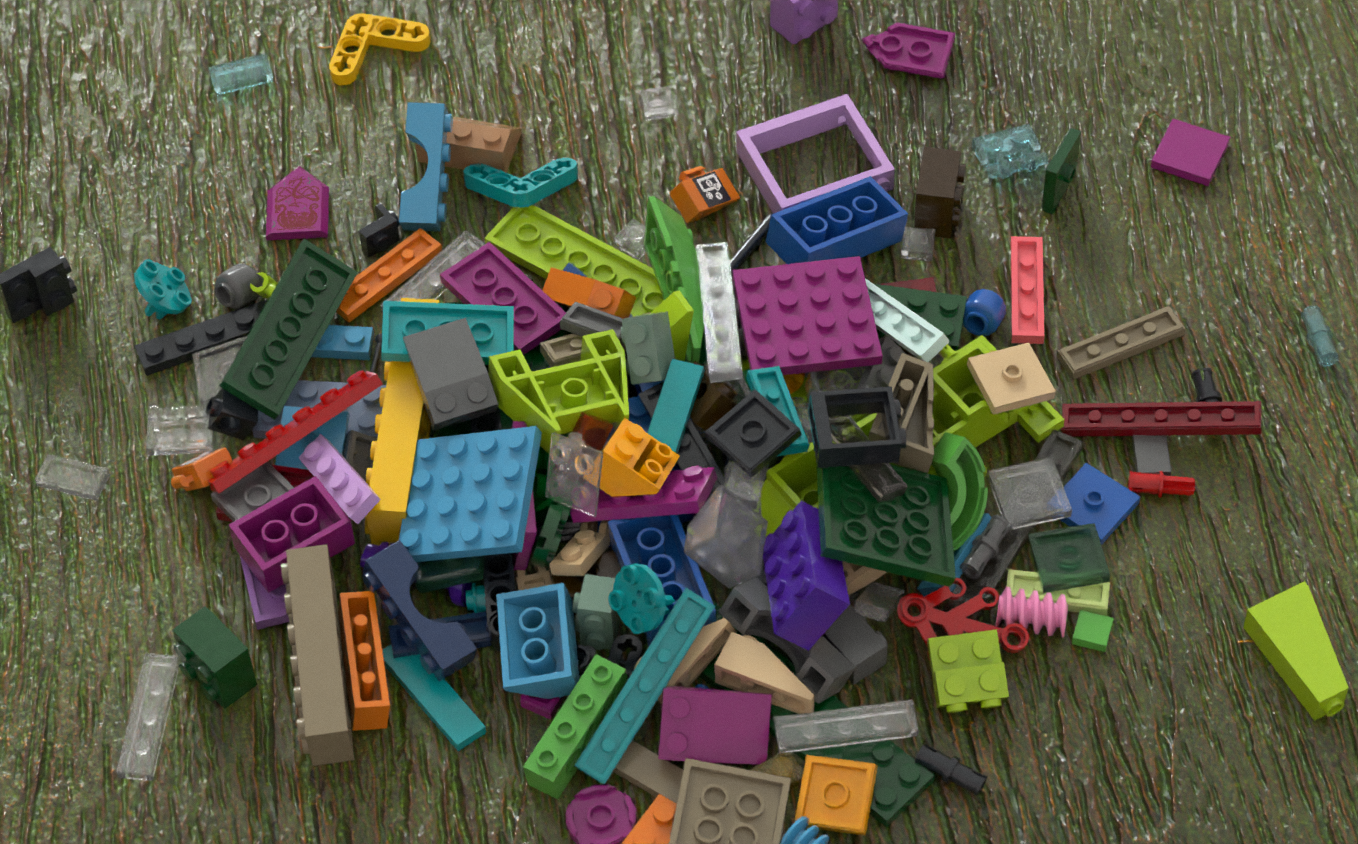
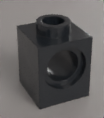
[206,388,258,440]

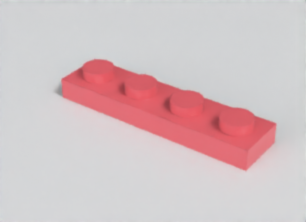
[1010,236,1044,344]

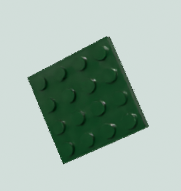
[816,463,956,587]

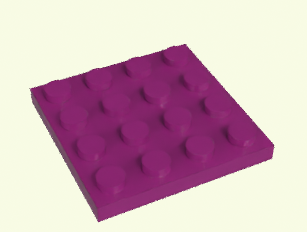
[732,256,883,375]

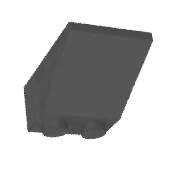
[403,318,498,431]

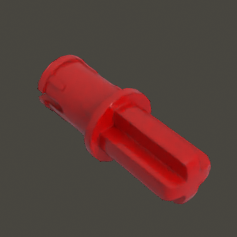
[1128,471,1195,498]

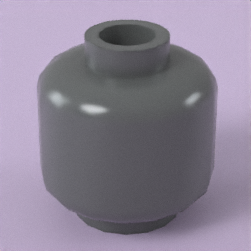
[214,263,262,310]

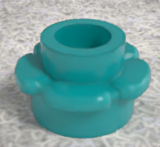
[466,583,486,613]

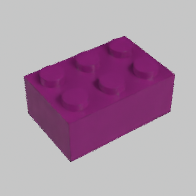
[229,476,355,593]

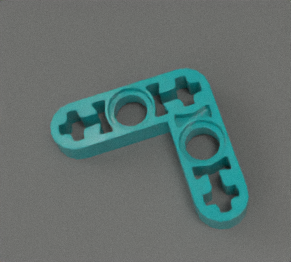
[463,158,578,208]

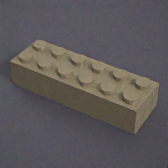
[281,544,355,766]

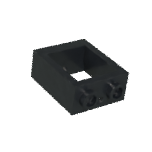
[808,386,906,468]

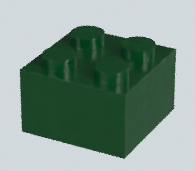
[172,606,257,709]

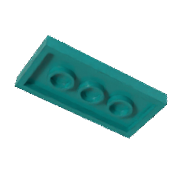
[381,301,514,365]

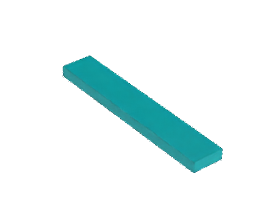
[574,588,715,785]

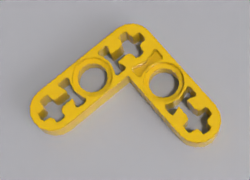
[329,14,431,85]

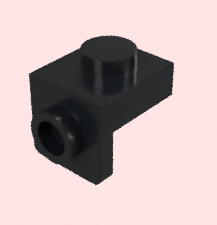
[359,203,400,258]

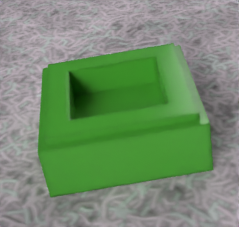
[1072,610,1114,652]

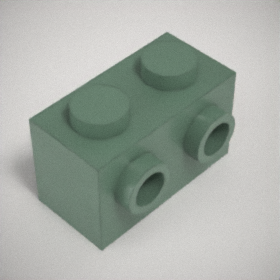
[621,311,675,385]
[573,574,621,650]

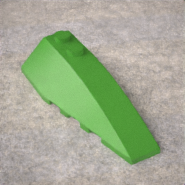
[643,196,706,364]

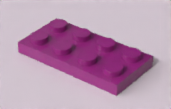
[440,242,566,355]
[570,466,717,523]

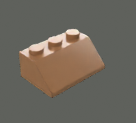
[415,117,522,173]

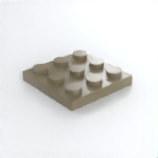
[669,758,791,844]

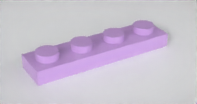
[299,434,381,524]

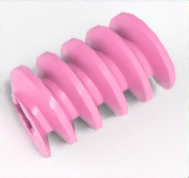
[995,586,1068,638]

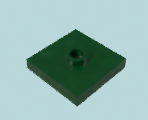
[1042,128,1081,214]

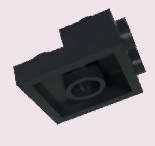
[0,247,77,324]

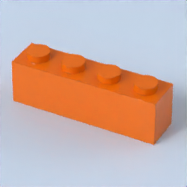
[338,591,390,731]

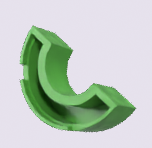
[931,432,988,552]

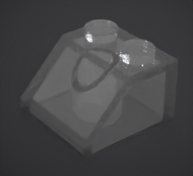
[684,485,768,588]

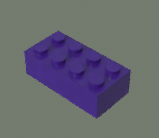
[761,500,850,651]

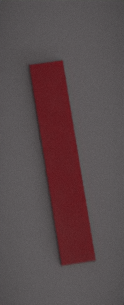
[1061,401,1262,437]

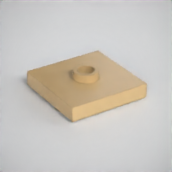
[967,343,1056,415]

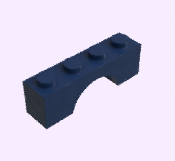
[362,540,477,682]

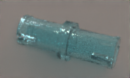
[1301,305,1339,367]

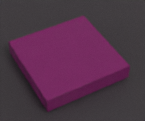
[1151,118,1230,186]

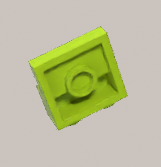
[927,630,1009,713]

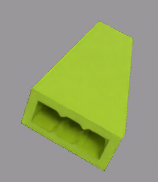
[1243,581,1348,721]

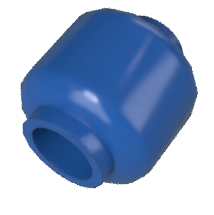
[963,289,1006,336]

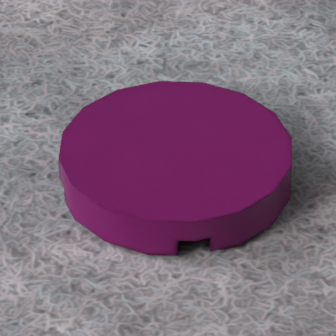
[566,785,636,844]

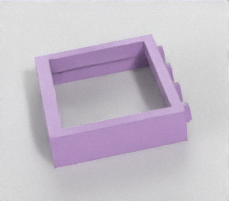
[736,94,895,214]

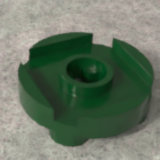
[530,500,571,569]

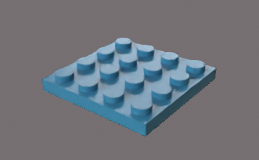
[398,426,542,562]

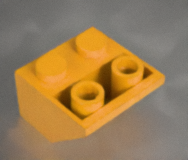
[584,418,680,497]

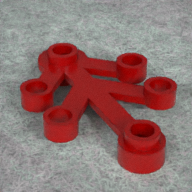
[897,578,1029,661]

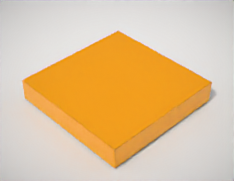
[794,755,878,836]

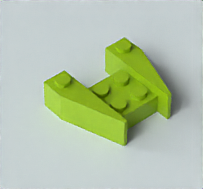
[488,329,629,459]

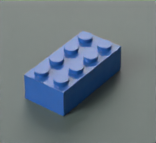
[766,176,908,264]
[608,515,716,645]

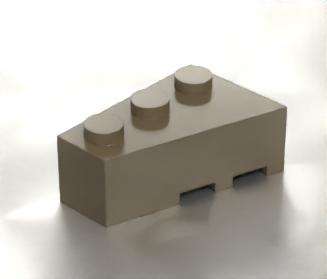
[867,353,934,473]

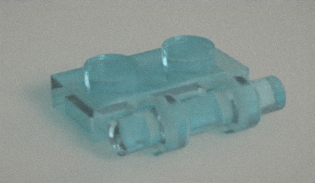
[972,124,1049,179]

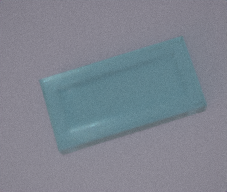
[208,53,274,95]

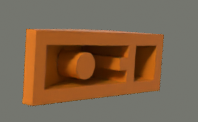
[542,267,637,319]

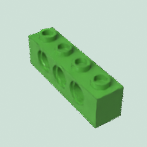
[523,655,628,800]

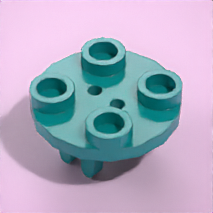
[134,259,192,319]
[608,563,675,634]

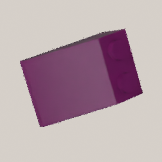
[658,685,772,765]

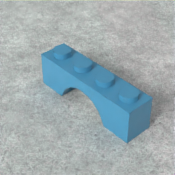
[399,102,453,231]

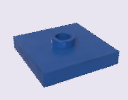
[1046,463,1140,546]

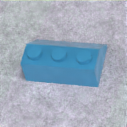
[496,583,579,699]

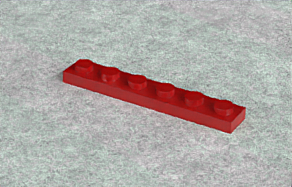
[207,370,383,494]

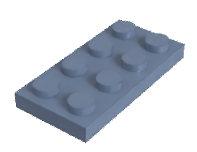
[253,380,386,438]

